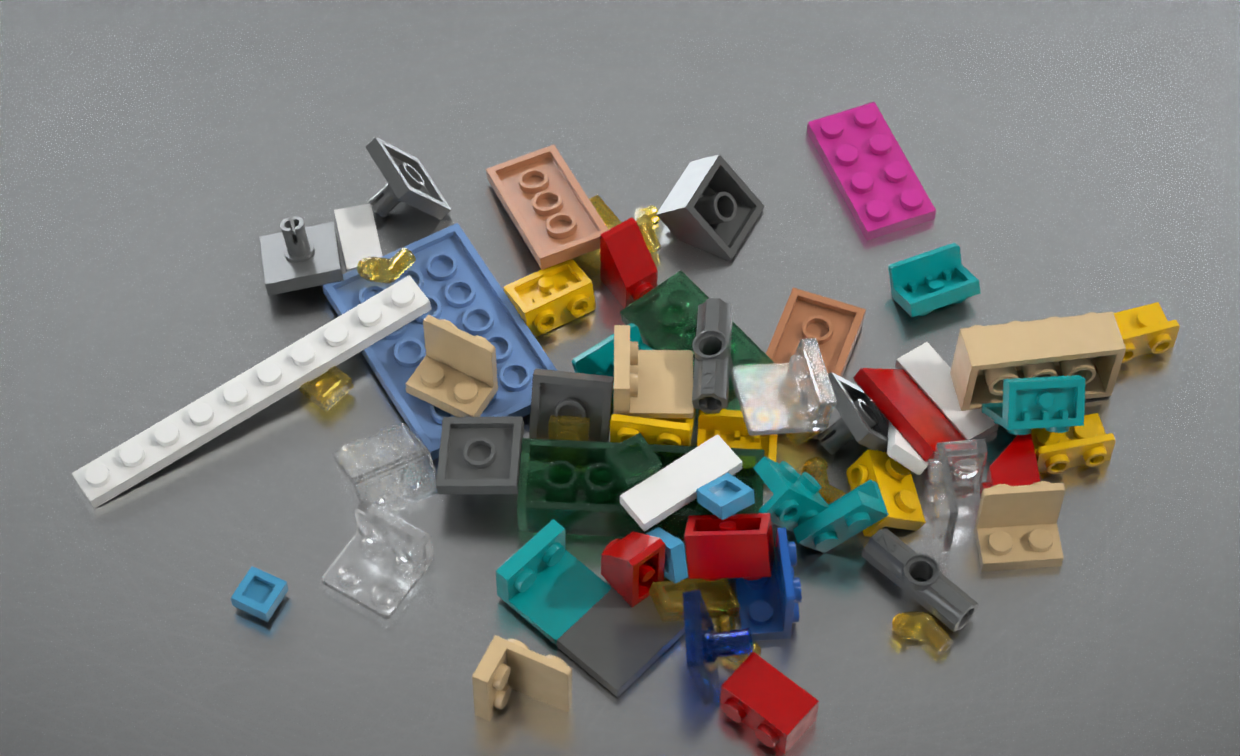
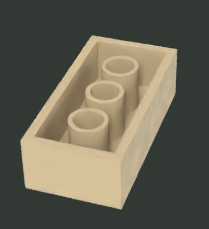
[950,312,1126,411]

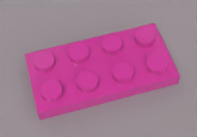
[807,102,936,241]

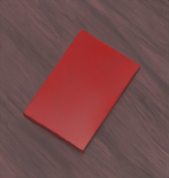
[853,368,976,461]

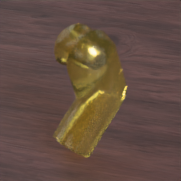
[634,205,662,254]

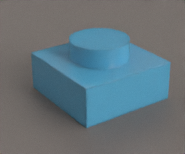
[696,473,755,520]
[646,527,688,584]
[231,566,289,622]

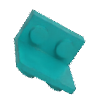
[982,375,1086,435]
[496,519,611,644]

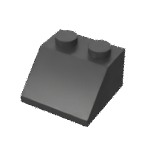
[656,154,765,261]

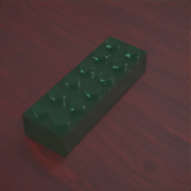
[517,438,764,540]

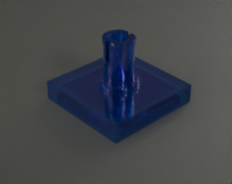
[683,590,754,704]

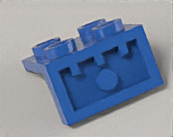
[734,527,802,642]

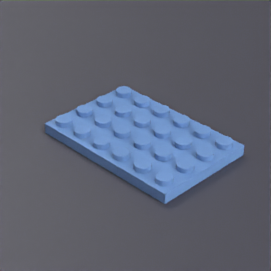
[323,223,558,461]

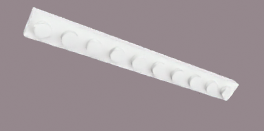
[72,275,432,509]

